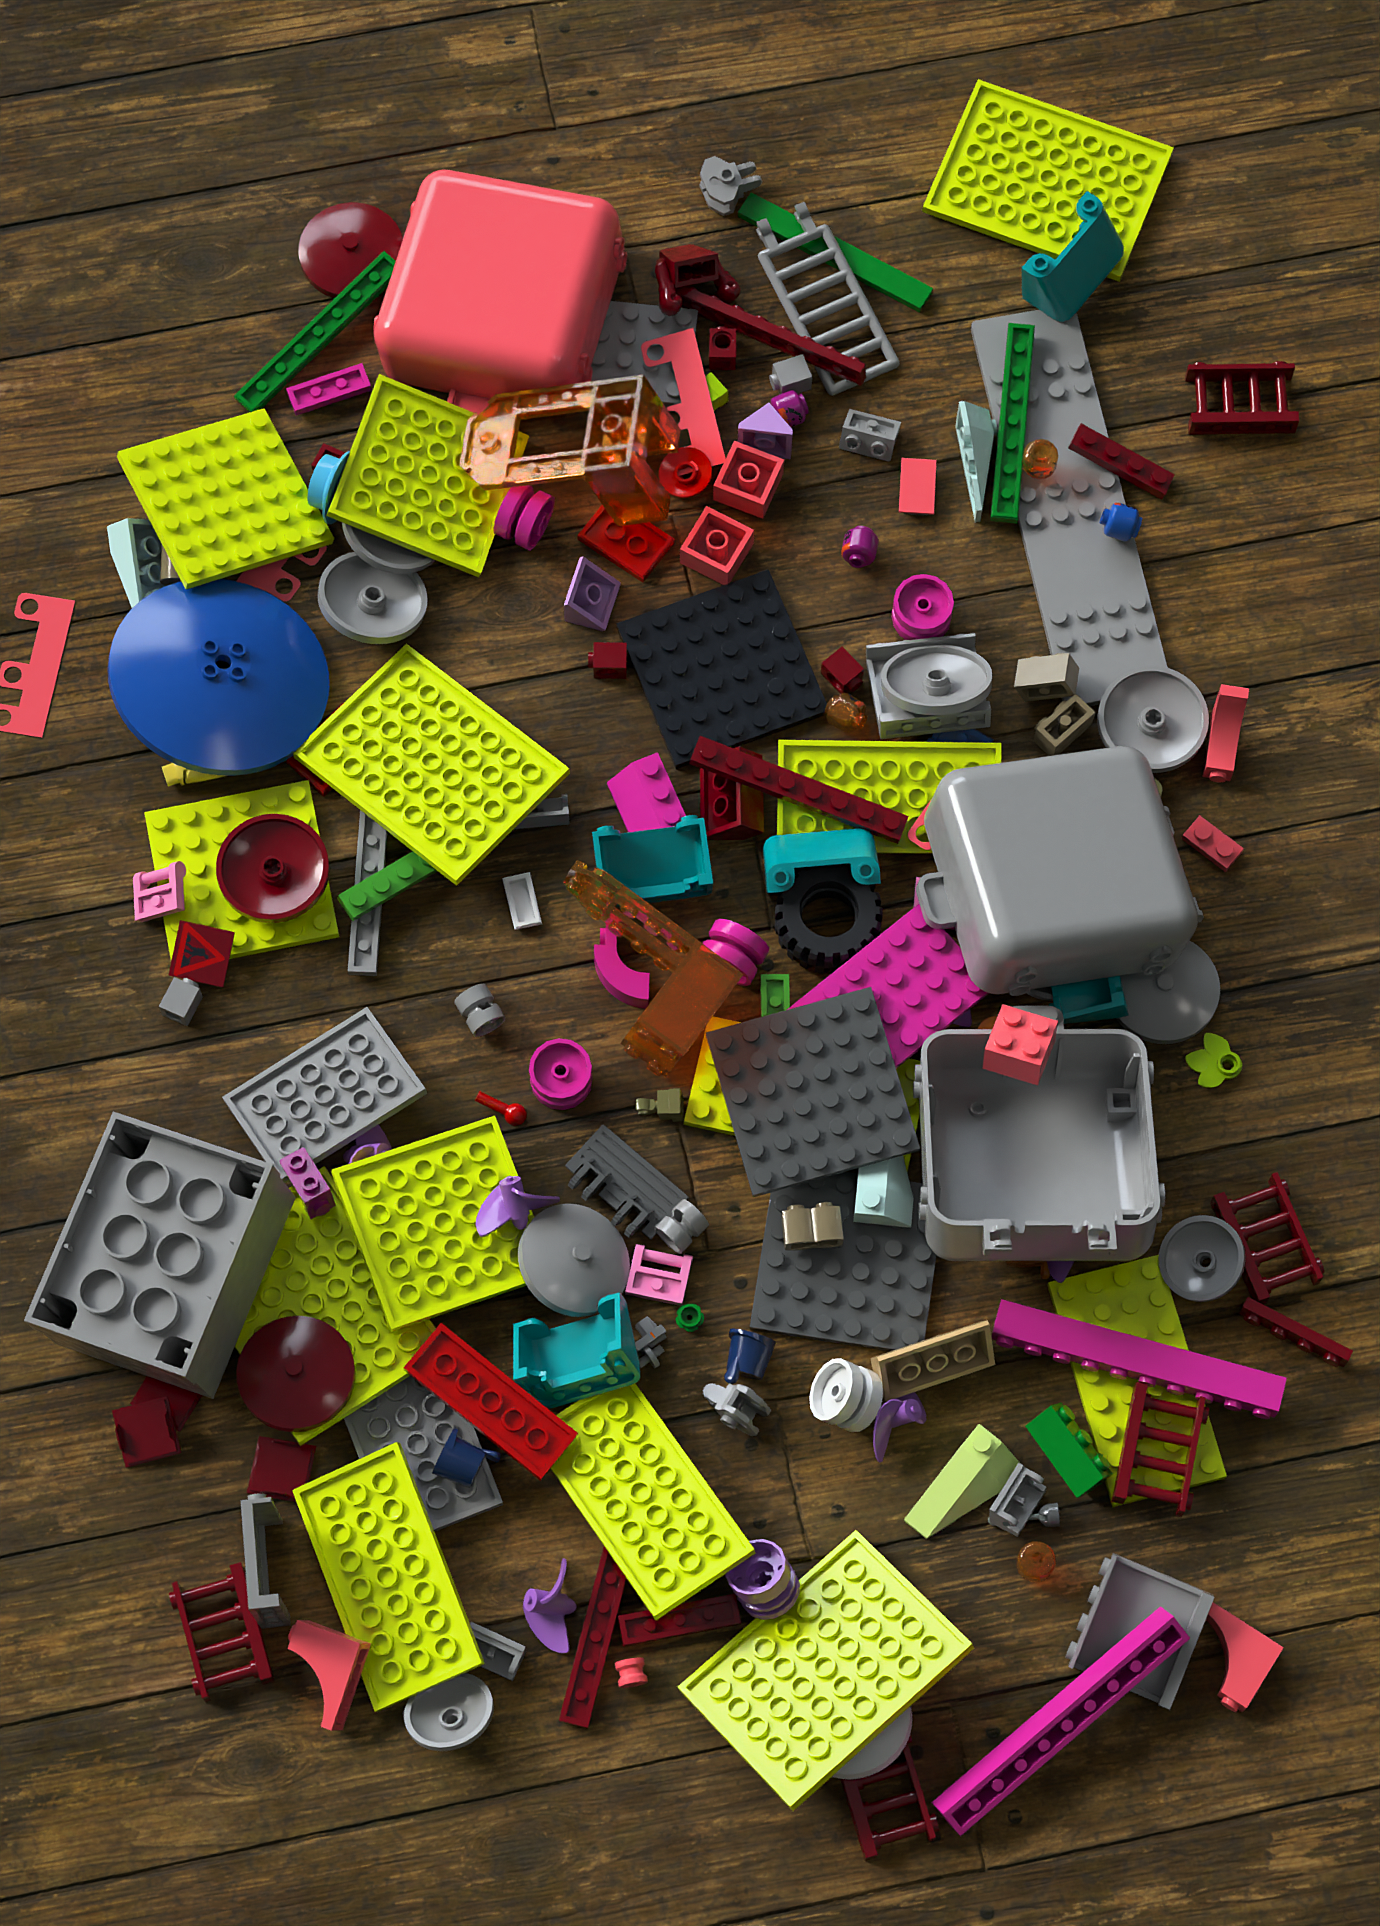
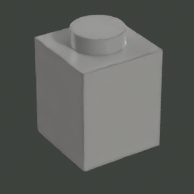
[769,354,812,394]
[159,977,203,1026]

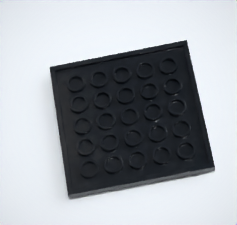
[616,569,830,769]

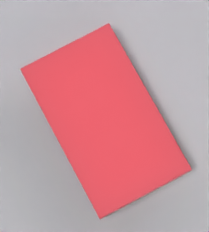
[899,458,936,515]

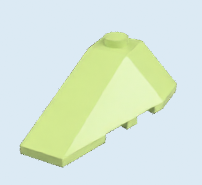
[904,1424,1020,1539]

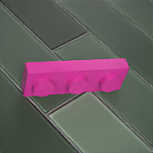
[286,363,372,416]

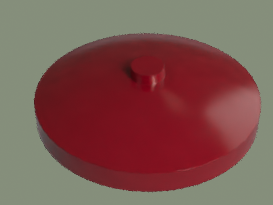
[299,202,403,298]
[216,814,330,923]
[236,1316,355,1432]

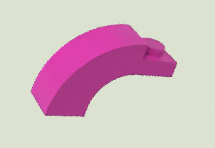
[594,918,650,1009]

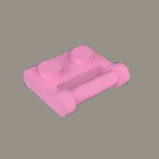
[133,861,186,922]
[625,1244,693,1306]

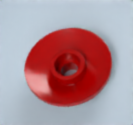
[659,447,712,498]

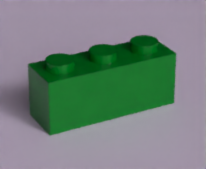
[1025,1402,1113,1498]

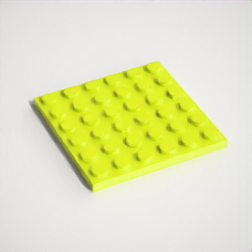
[326,374,529,577]
[117,408,334,589]
[144,780,339,960]
[331,1116,534,1332]

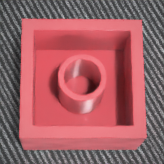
[713,441,784,519]
[680,506,754,585]
[982,1004,1058,1085]

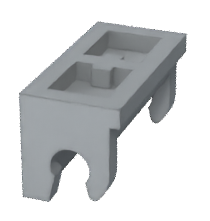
[515,794,570,829]
[989,1463,1047,1537]
[470,1622,526,1681]

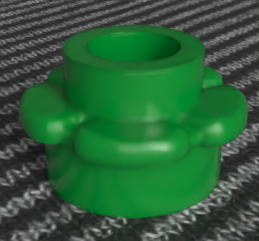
[676,1303,704,1332]

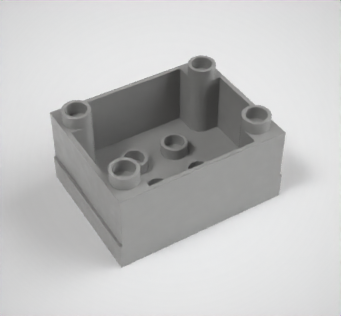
[24,1112,296,1399]

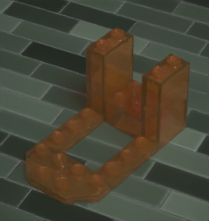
[459,374,681,526]
[563,860,744,1077]

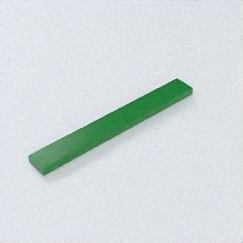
[738,192,933,313]
[234,251,396,413]
[990,323,1035,524]

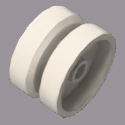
[809,1358,883,1432]

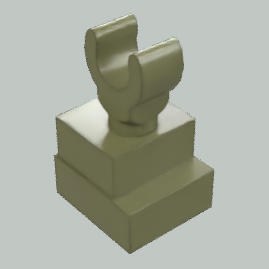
[636,1088,684,1122]

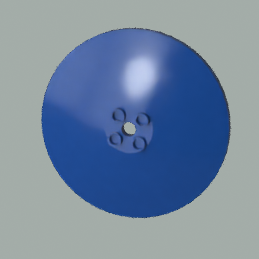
[108,579,330,776]

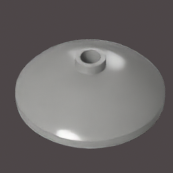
[1159,1215,1245,1302]
[404,1673,494,1751]

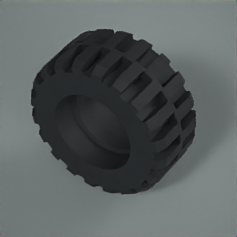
[775,864,883,973]

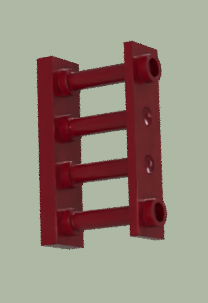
[1185,361,1299,435]
[1210,1172,1324,1305]
[1112,1382,1209,1517]
[169,1562,275,1702]
[840,1734,939,1861]

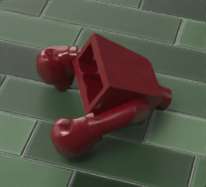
[655,244,741,316]

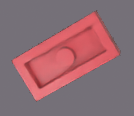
[1182,815,1244,872]

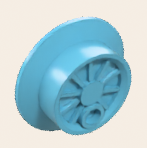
[307,451,350,524]

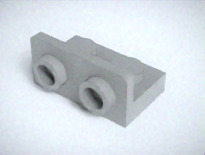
[839,409,901,461]

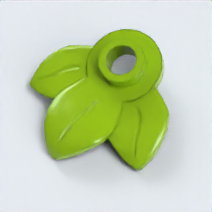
[1185,1033,1242,1088]

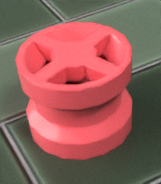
[615,1657,648,1688]

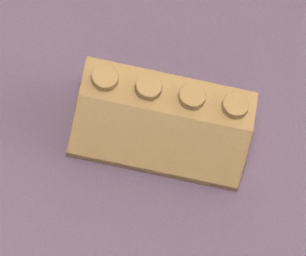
[871,1320,995,1401]

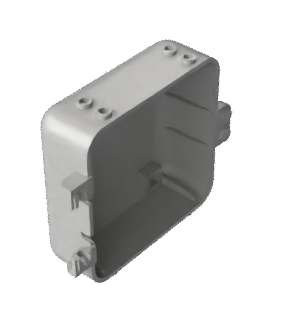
[916,746,1204,996]
[913,1006,1165,1261]

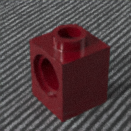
[709,326,736,370]
[588,642,627,679]
[821,646,864,696]

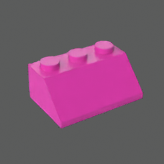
[607,752,686,832]

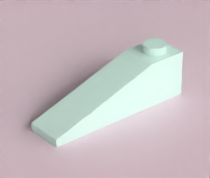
[955,401,997,522]
[107,518,165,608]
[853,1156,914,1228]

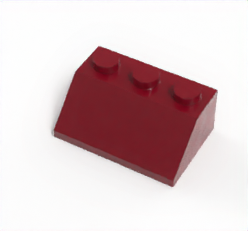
[700,746,764,840]

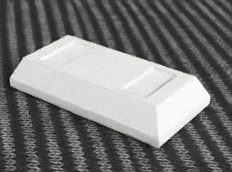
[503,872,542,930]

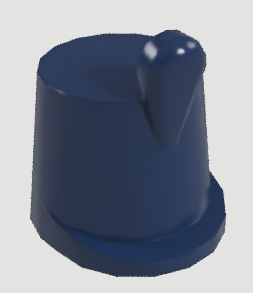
[724,1328,776,1384]
[432,1427,501,1488]

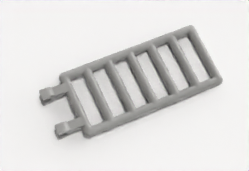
[756,202,900,396]

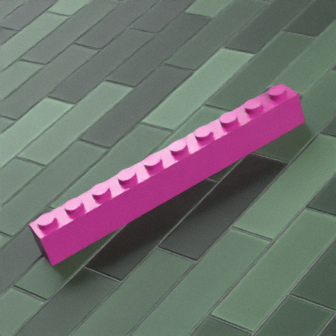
[991,1299,1287,1419]
[932,1606,1190,1836]

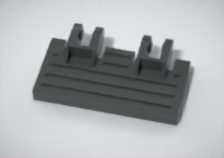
[565,1124,689,1240]

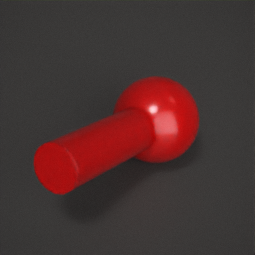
[475,1091,527,1126]

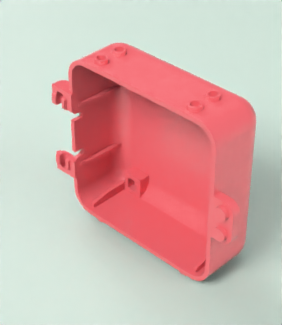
[373,169,627,422]

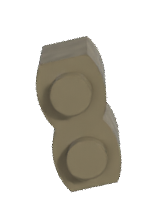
[781,1202,844,1250]

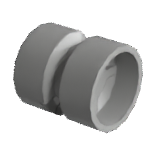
[454,984,506,1037]
[654,1199,709,1254]

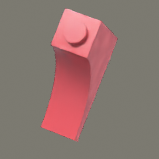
[1203,684,1249,782]
[1206,1602,1284,1712]
[287,1620,371,1731]

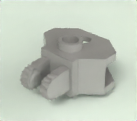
[700,156,762,216]
[702,1383,771,1436]

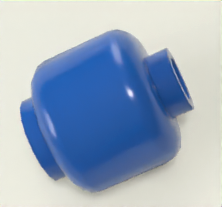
[1100,502,1142,542]

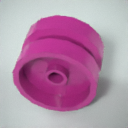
[493,480,555,550]
[892,574,954,640]
[697,919,769,986]
[529,1038,593,1110]

